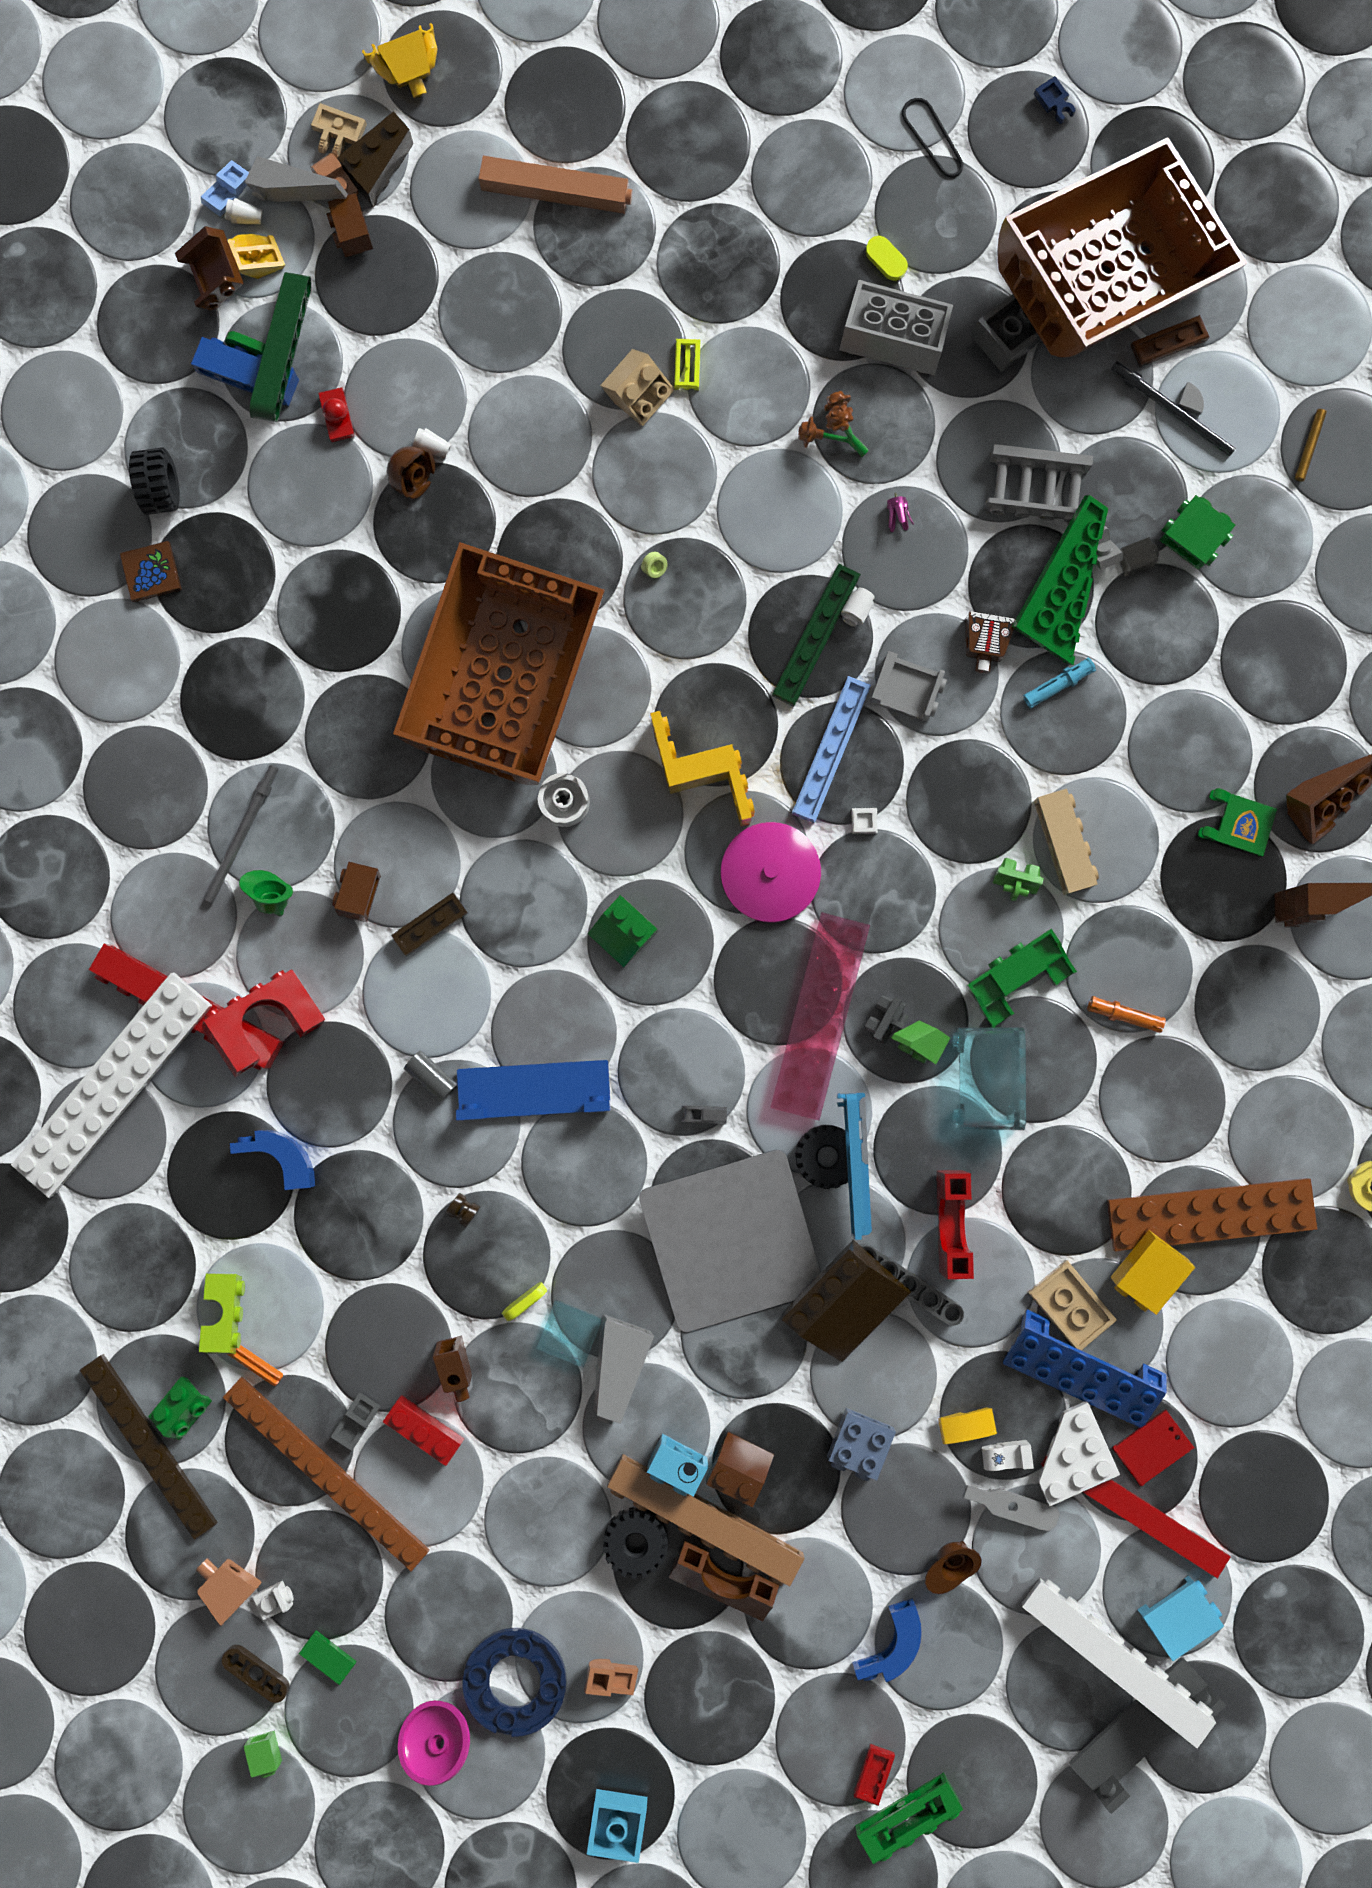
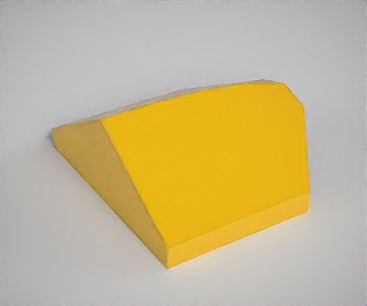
[228,234,285,279]

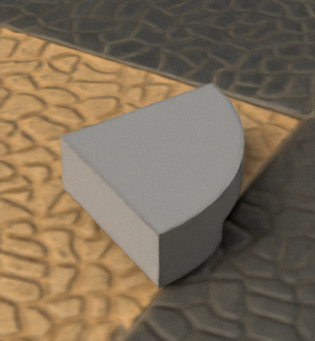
[1178,382,1204,416]

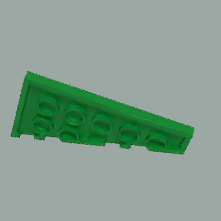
[1012,495,1108,665]

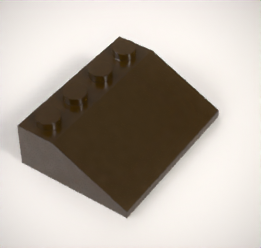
[781,1239,911,1362]

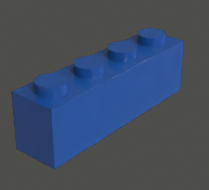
[191,337,299,407]

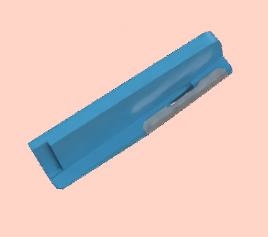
[837,1093,872,1240]

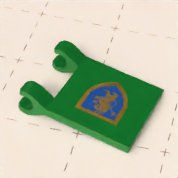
[1198,788,1277,857]

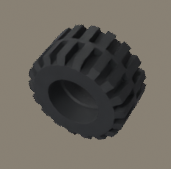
[129,447,180,515]

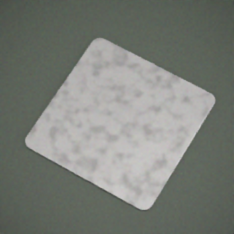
[639,1150,821,1332]

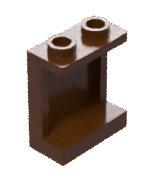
[175,226,244,310]

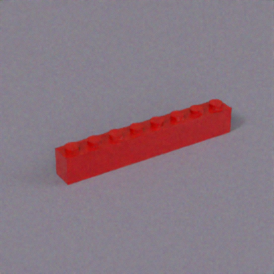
[89,943,285,1070]

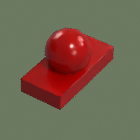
[318,387,355,443]

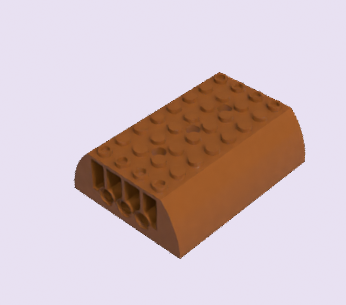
[997,138,1247,357]
[393,542,605,785]

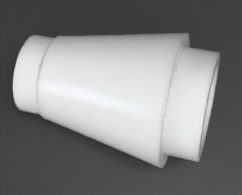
[225,198,263,225]
[413,428,451,458]

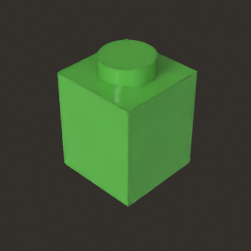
[244,1730,282,1778]

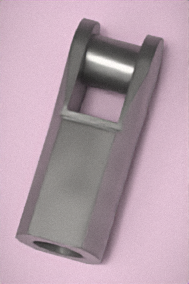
[681,1105,727,1124]

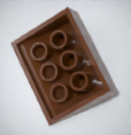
[1275,883,1372,928]

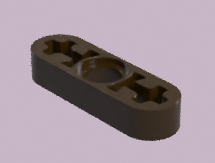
[222,1645,290,1703]

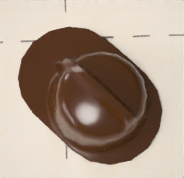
[925,1541,982,1594]

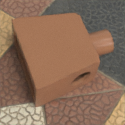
[196,1558,262,1625]

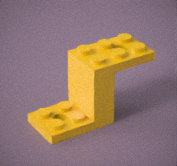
[650,711,755,827]

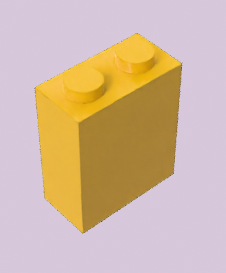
[1111,1230,1196,1315]

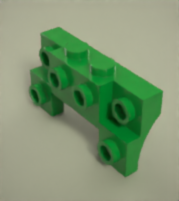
[965,928,1077,1028]

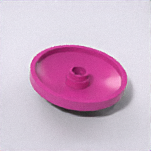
[721,822,821,923]

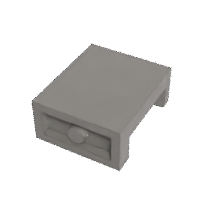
[870,651,947,722]

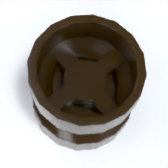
[445,1193,480,1228]

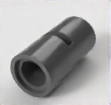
[403,1050,458,1103]

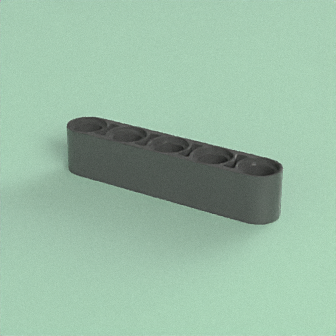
[859,1243,964,1326]

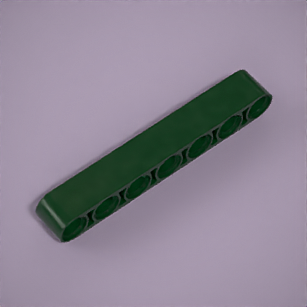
[250,272,311,422]

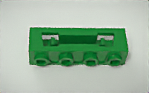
[855,1772,963,1864]

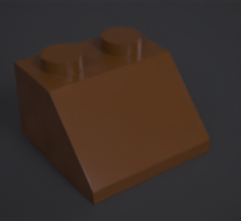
[706,1431,774,1507]

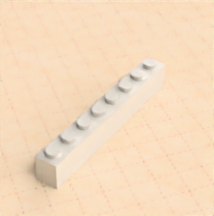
[1022,1578,1216,1749]

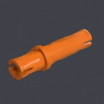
[1087,996,1166,1033]

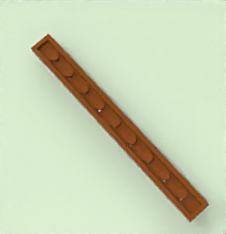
[223,1377,430,1571]

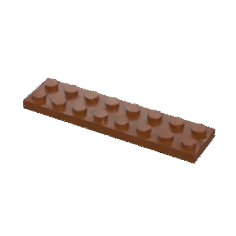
[1107,1178,1317,1251]

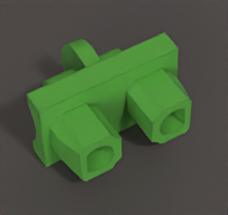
[992,858,1044,902]

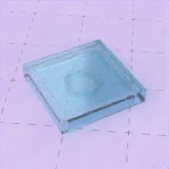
[536,1300,601,1368]

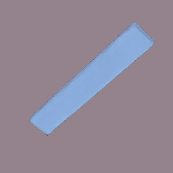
[792,676,871,823]

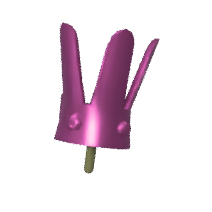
[887,493,914,532]

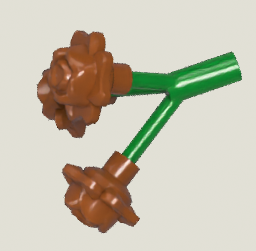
[798,391,869,457]

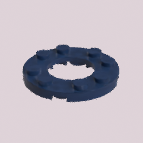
[463,1628,567,1737]

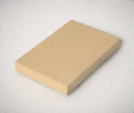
[1027,1260,1117,1350]

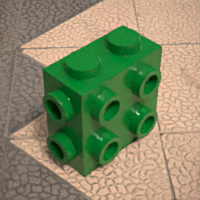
[1159,495,1235,570]

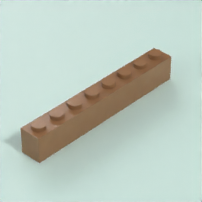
[607,1454,805,1587]

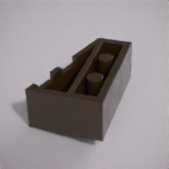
[337,111,414,207]

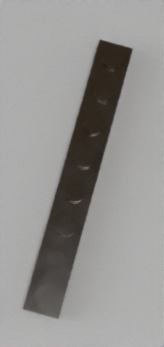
[79,1354,218,1540]

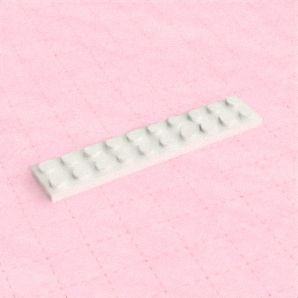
[11,973,212,1198]

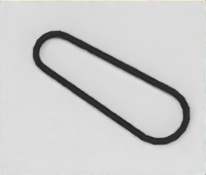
[902,98,964,177]

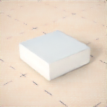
[851,808,878,834]

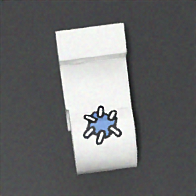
[981,1440,1034,1471]

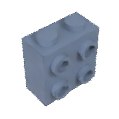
[827,1408,896,1481]

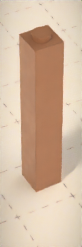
[479,155,633,214]

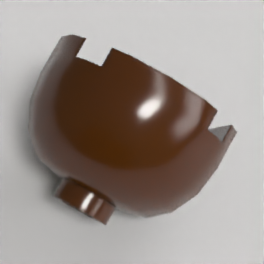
[386,446,435,499]

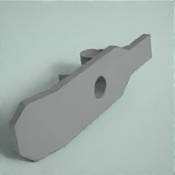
[963,1485,1060,1531]

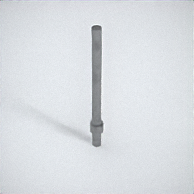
[204,765,279,903]

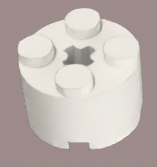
[537,773,590,827]

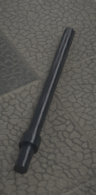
[1111,361,1236,456]

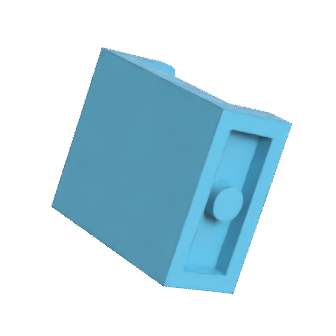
[1137,1576,1224,1661]

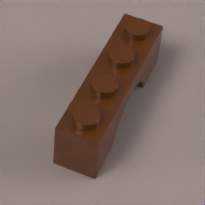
[669,1542,779,1622]

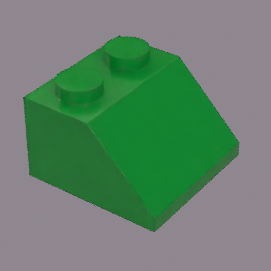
[587,895,658,968]

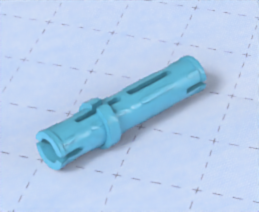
[1023,657,1096,709]

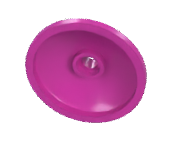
[398,1700,470,1786]

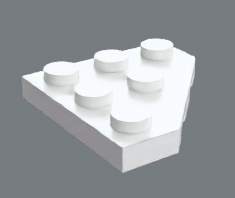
[1037,1401,1120,1506]

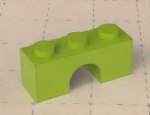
[199,1273,245,1354]

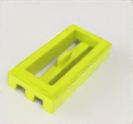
[674,339,701,391]

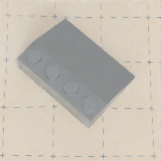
[839,280,953,376]

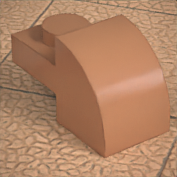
[310,153,359,200]
[584,1659,638,1697]

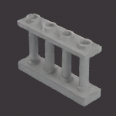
[984,444,1093,523]

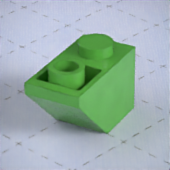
[892,1021,950,1064]

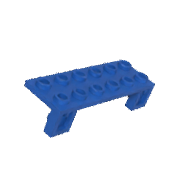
[456,1060,611,1120]
[1003,1309,1167,1428]

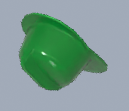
[239,870,293,917]

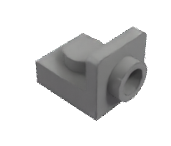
[1096,526,1123,570]

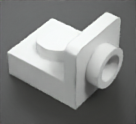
[253,1580,293,1621]

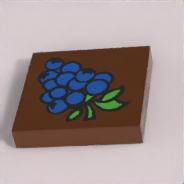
[120,541,182,602]

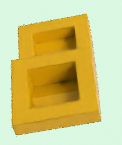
[938,1407,997,1444]

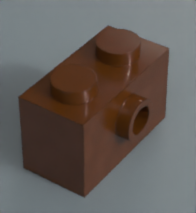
[326,193,373,257]
[332,862,381,922]

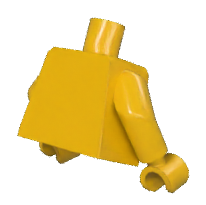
[362,23,438,98]

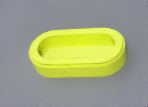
[866,236,908,281]
[501,1282,547,1321]

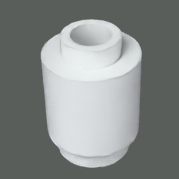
[841,587,875,627]

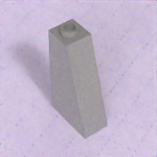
[593,1314,654,1424]

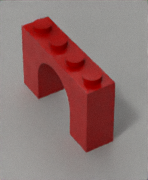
[201,969,325,1077]
[936,1170,974,1279]

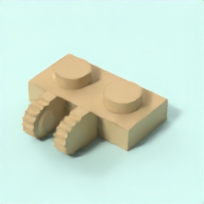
[311,103,367,158]

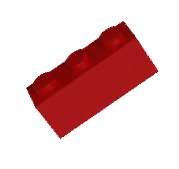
[383,1395,464,1466]

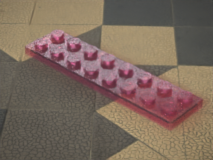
[770,912,870,1121]

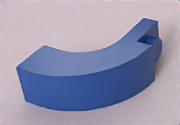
[230,1130,315,1190]
[852,1598,921,1682]

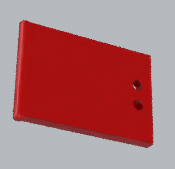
[1112,1409,1195,1486]

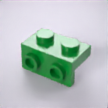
[148,1376,212,1440]

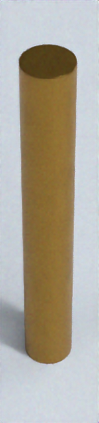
[1295,409,1327,482]

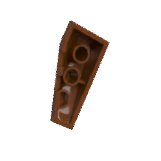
[1286,754,1372,844]

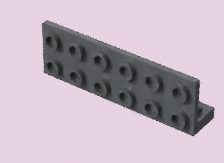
[1069,1657,1226,1814]

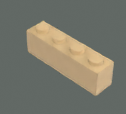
[1034,788,1099,895]

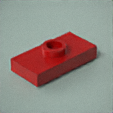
[853,1744,895,1806]

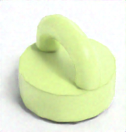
[641,552,667,578]

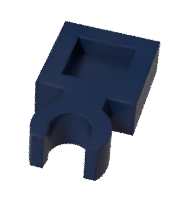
[1034,76,1076,124]

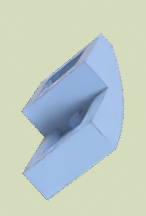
[201,160,249,217]

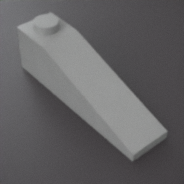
[245,156,348,202]

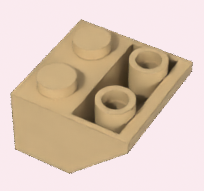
[600,349,675,426]

